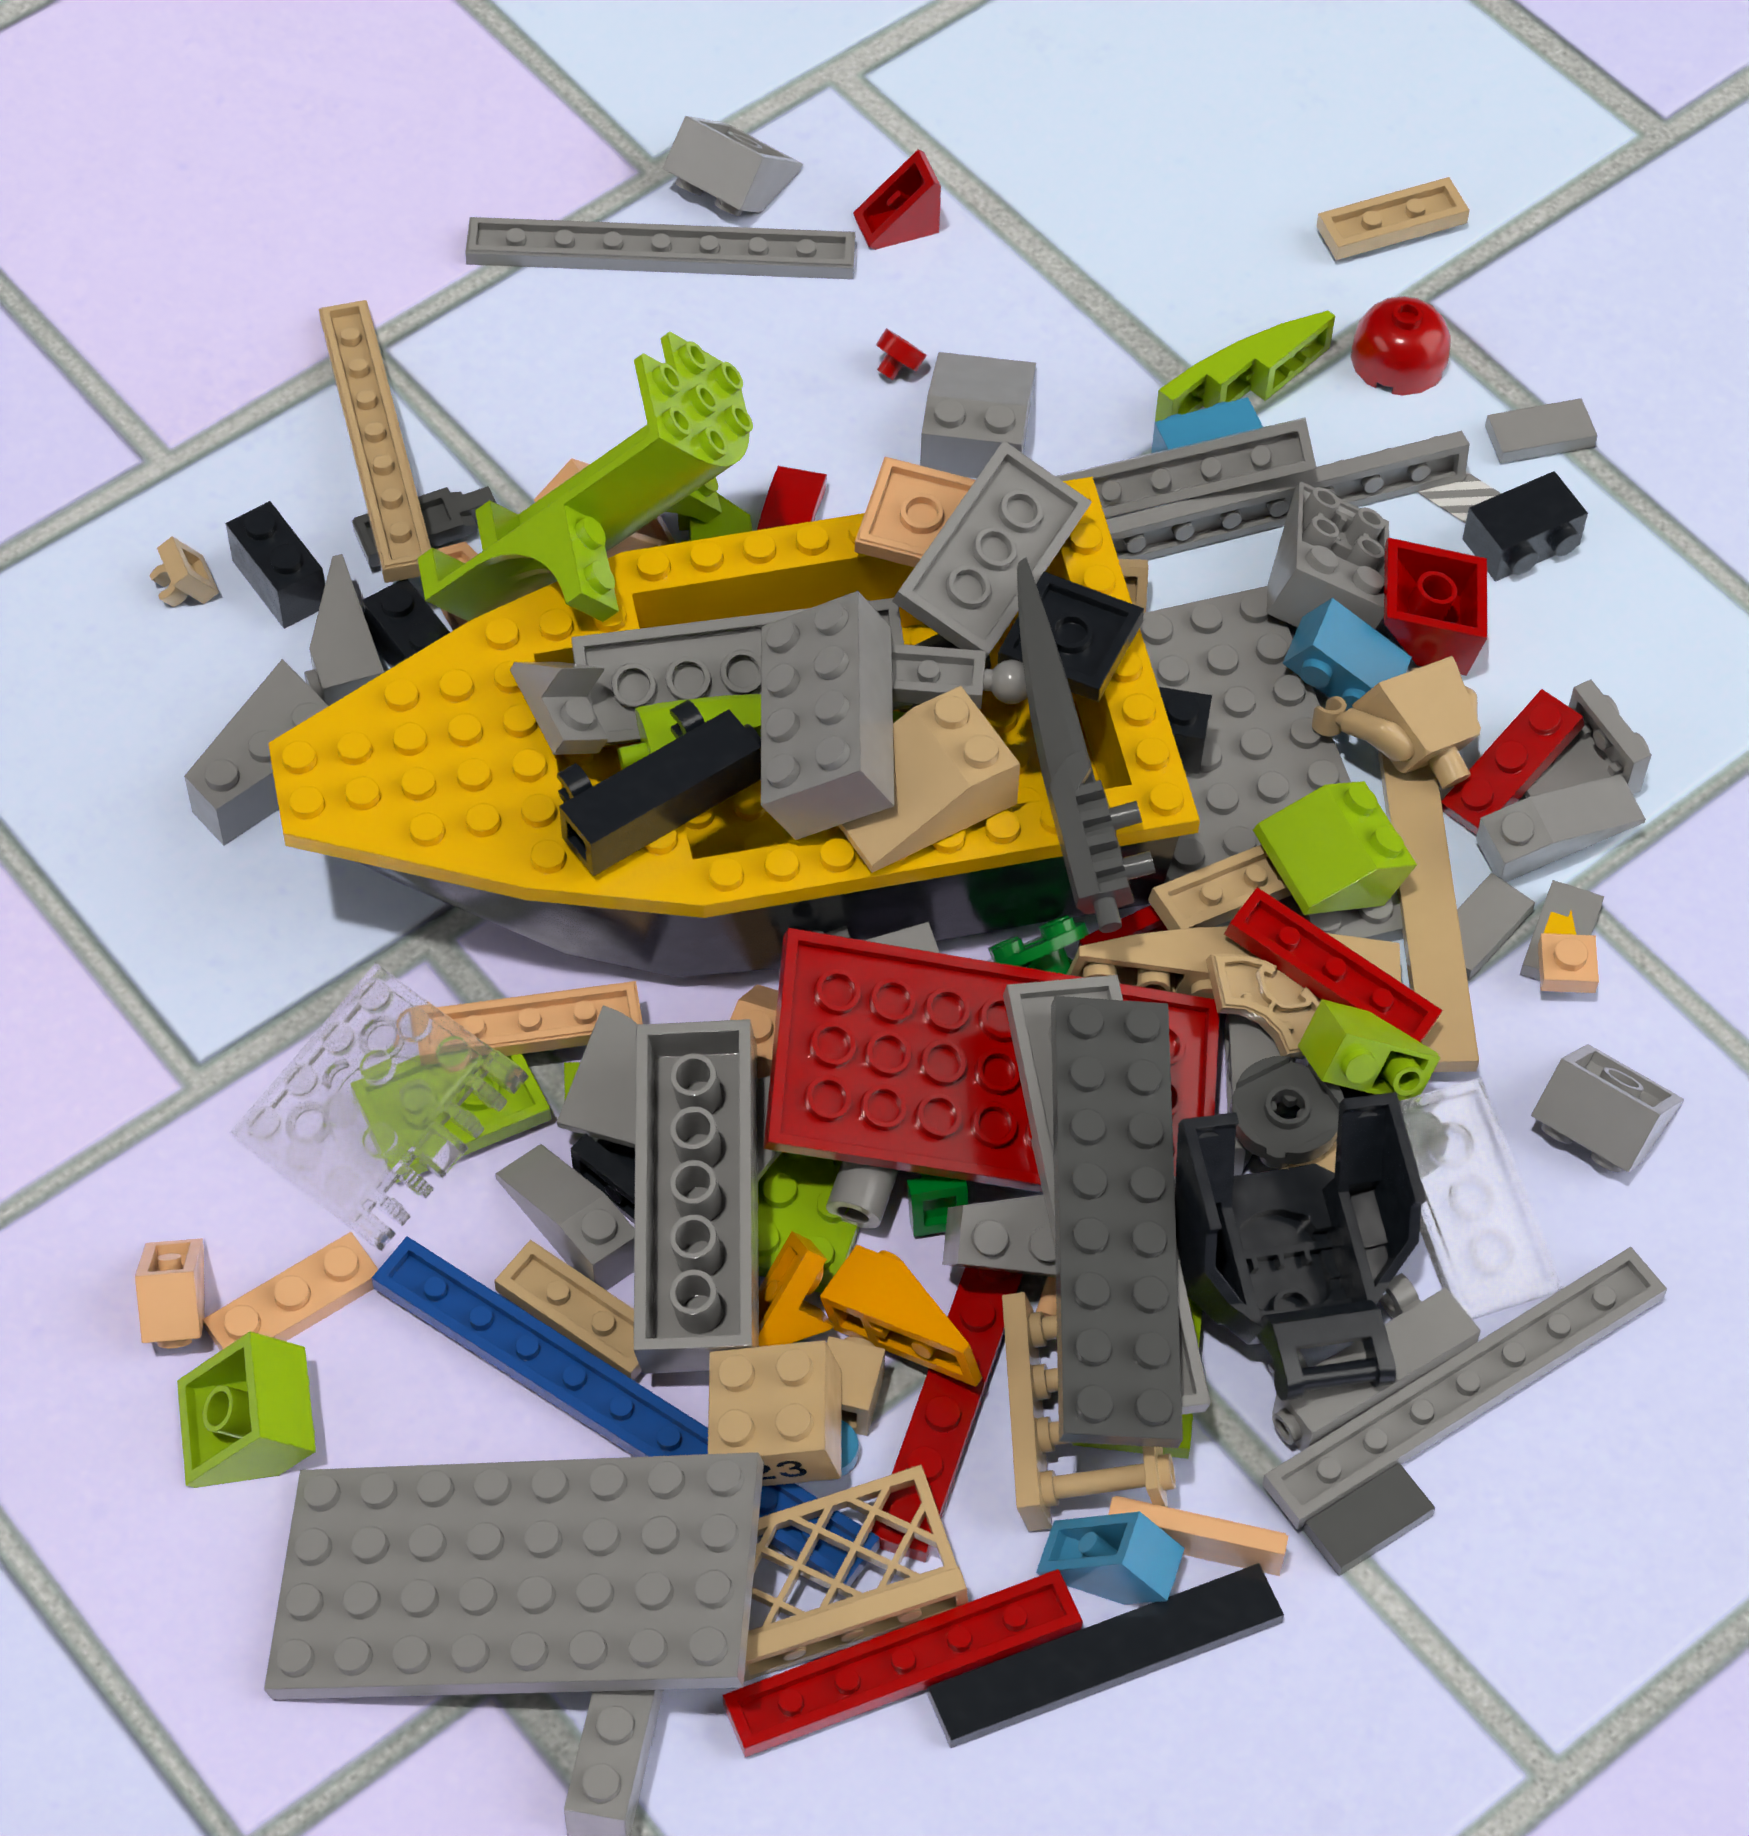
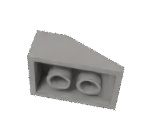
[920,352,1036,478]

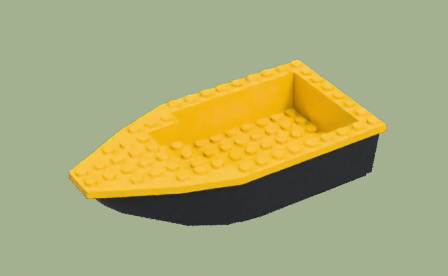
[268,477,1200,977]

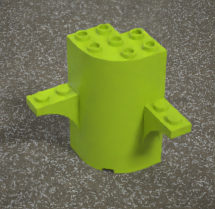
[417,331,753,622]

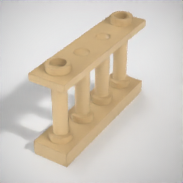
[1002,1292,1176,1532]

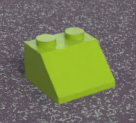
[1253,781,1417,915]
[177,1331,316,1488]

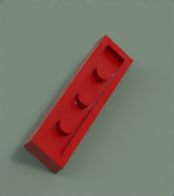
[1224,887,1443,1042]

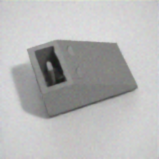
[1266,481,1389,629]

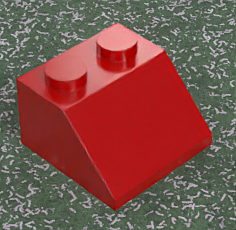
[1384,537,1487,676]

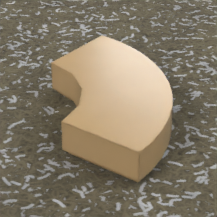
[1206,953,1320,1058]

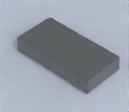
[1303,1463,1436,1576]

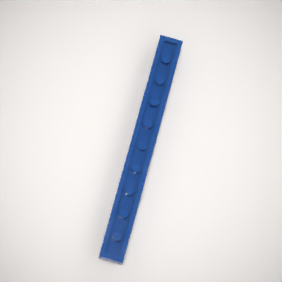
[371,1236,880,1587]

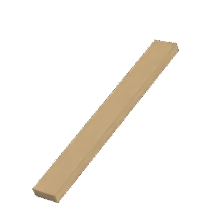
[318,300,431,583]
[1377,750,1479,1073]

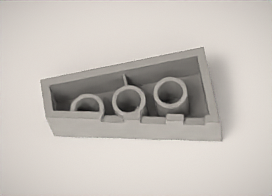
[942,1176,1181,1278]

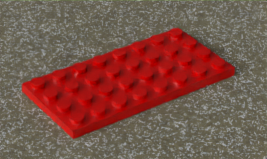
[763,928,1220,1192]

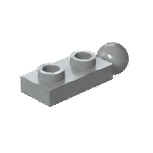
[891,644,1027,709]

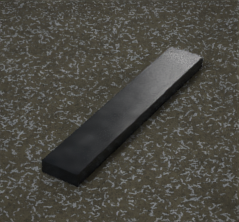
[927,1563,1284,1748]

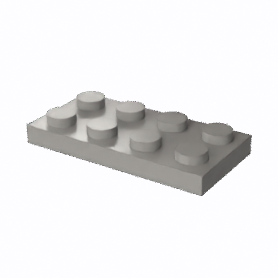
[892,440,1092,658]

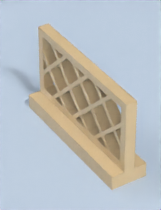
[744,1465,968,1682]

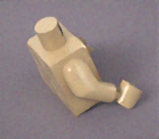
[1312,656,1481,790]

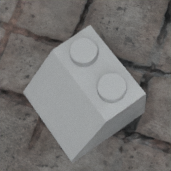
[662,115,803,216]
[1530,1044,1684,1173]

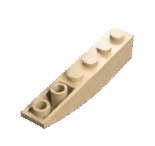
[1067,926,1401,1002]

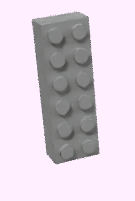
[634,1019,759,1374]

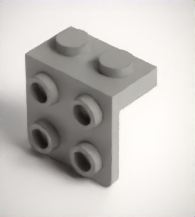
[1524,679,1652,798]

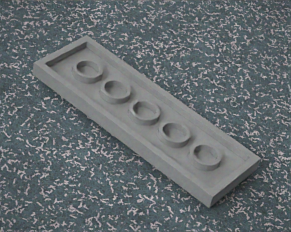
[571,598,913,746]

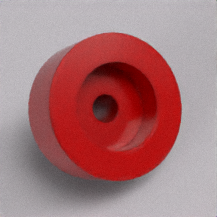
[875,328,927,380]

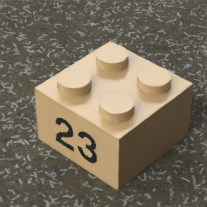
[708,1340,841,1486]

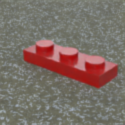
[1441,689,1585,835]

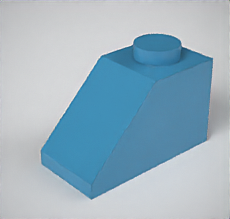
[1036,1511,1185,1605]

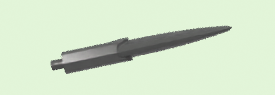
[1017,557,1156,933]

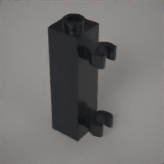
[557,699,761,876]

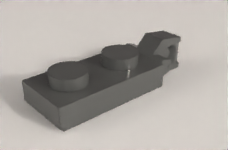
[352,486,496,568]

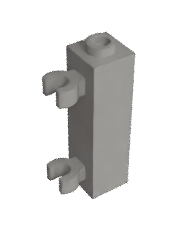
[1268,1273,1481,1451]

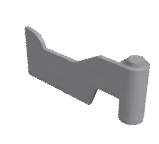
[556,1006,899,1229]

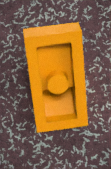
[759,1231,835,1347]

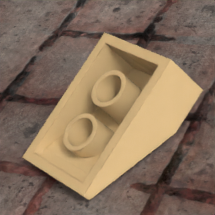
[838,686,1020,873]

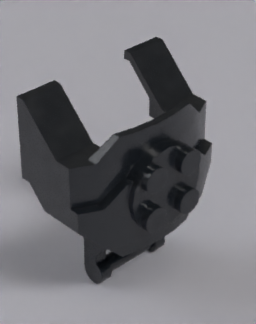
[1175,1092,1427,1401]

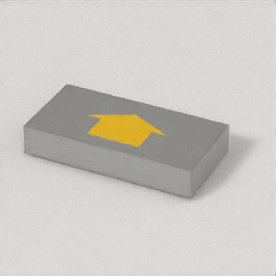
[1520,880,1604,981]

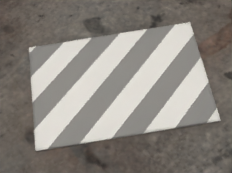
[1417,471,1501,524]

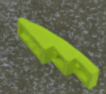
[1155,310,1335,422]

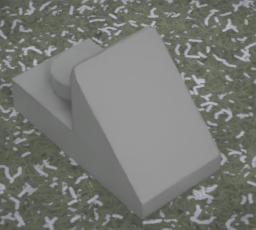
[510,662,608,755]

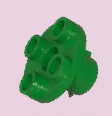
[987,915,1089,974]

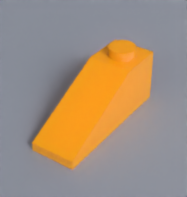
[820,1245,982,1387]

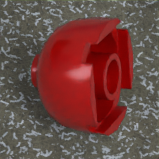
[1350,296,1451,396]

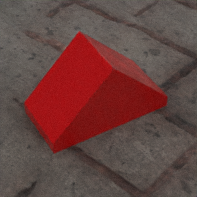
[853,149,941,250]

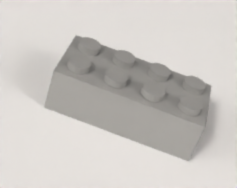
[761,591,895,840]

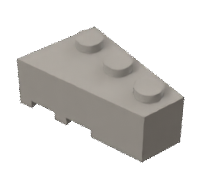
[184,659,328,846]

